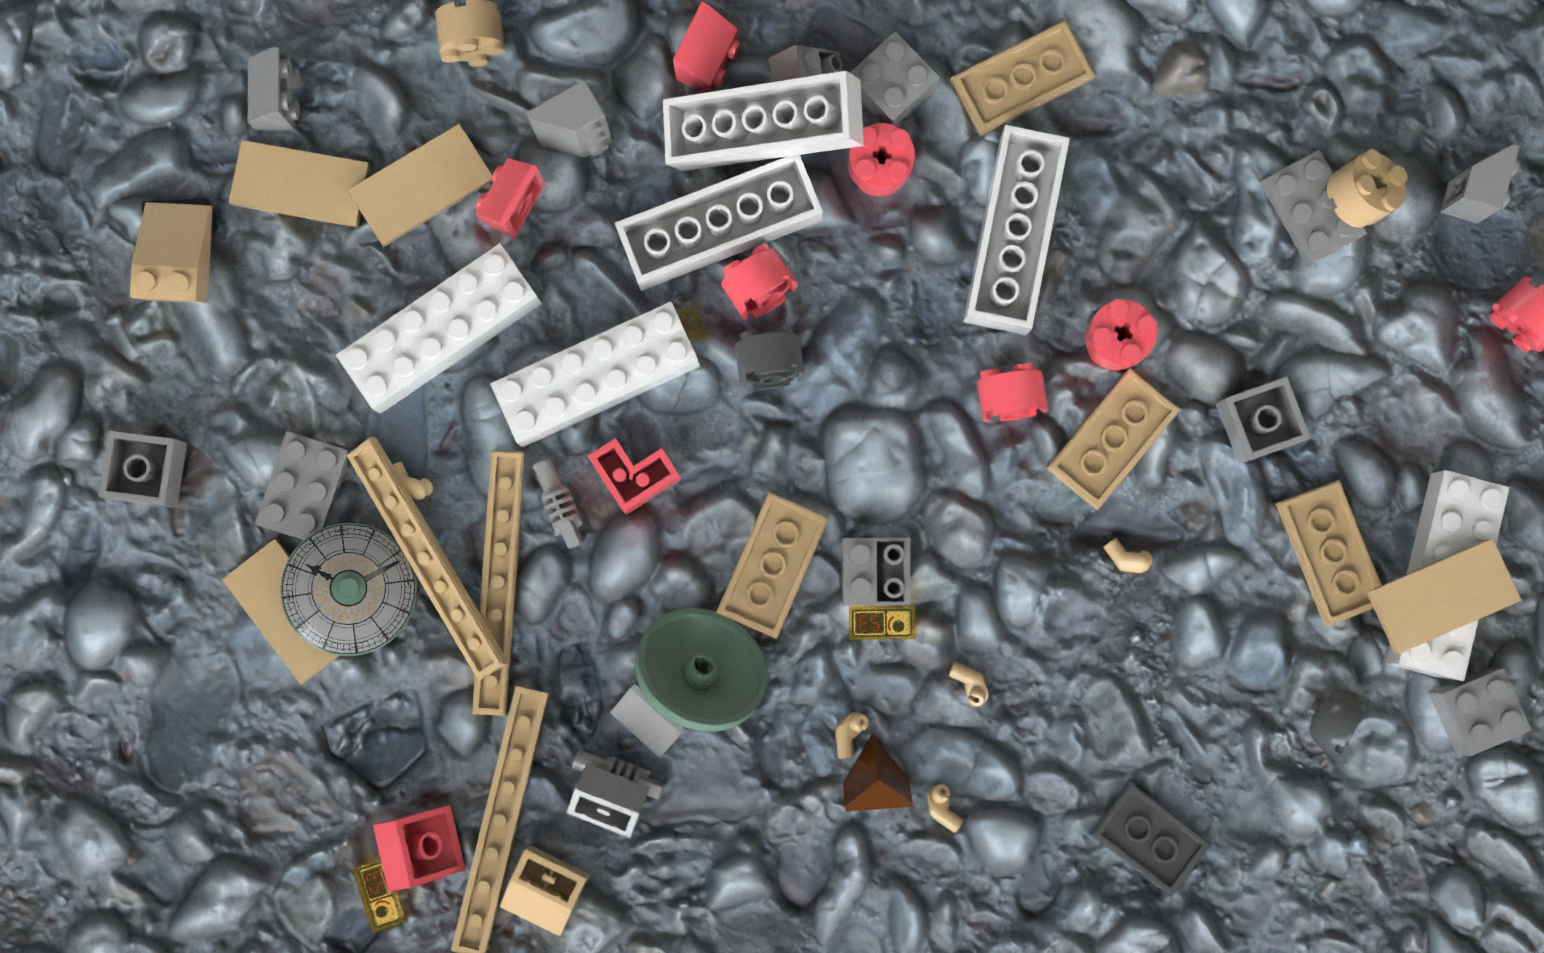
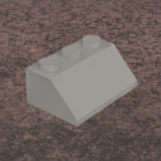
[526,80,613,157]

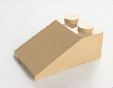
[130,202,212,304]

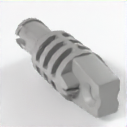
[532,458,583,549]
[572,749,664,799]

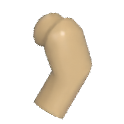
[393,462,433,500]
[1103,538,1153,573]
[948,661,988,706]
[835,712,869,759]
[927,784,963,833]

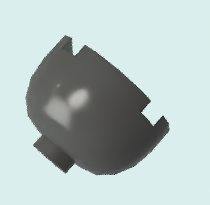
[1307,689,1371,759]

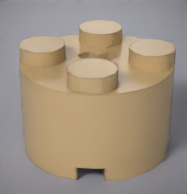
[435,0,505,67]
[1327,149,1408,228]

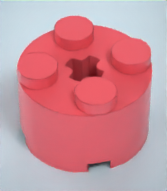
[848,123,915,197]
[721,244,798,320]
[1489,277,1544,353]
[1084,299,1157,371]
[977,363,1048,422]

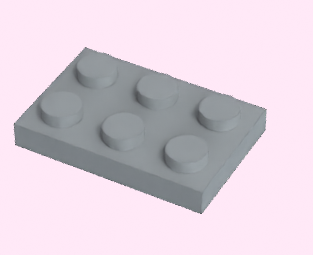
[1260,150,1367,266]
[255,431,351,540]

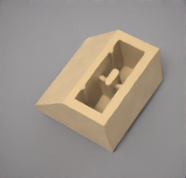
[500,845,590,936]

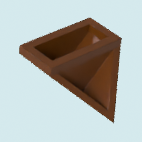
[843,734,913,812]

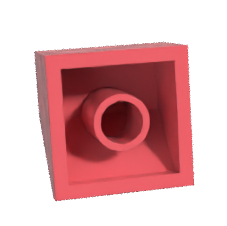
[673,1,741,93]
[475,158,546,239]
[373,805,466,891]

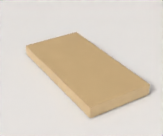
[951,20,1095,136]
[347,124,492,247]
[228,140,371,228]
[1046,368,1181,510]
[1275,480,1382,626]
[716,492,829,639]
[1367,538,1522,654]
[222,539,339,684]

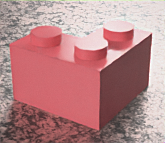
[588,438,682,515]

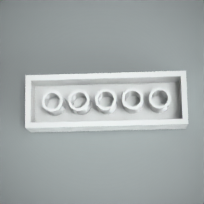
[663,71,864,171]
[963,125,1070,335]
[615,155,823,291]
[336,243,542,414]
[490,302,700,448]
[1385,470,1510,681]

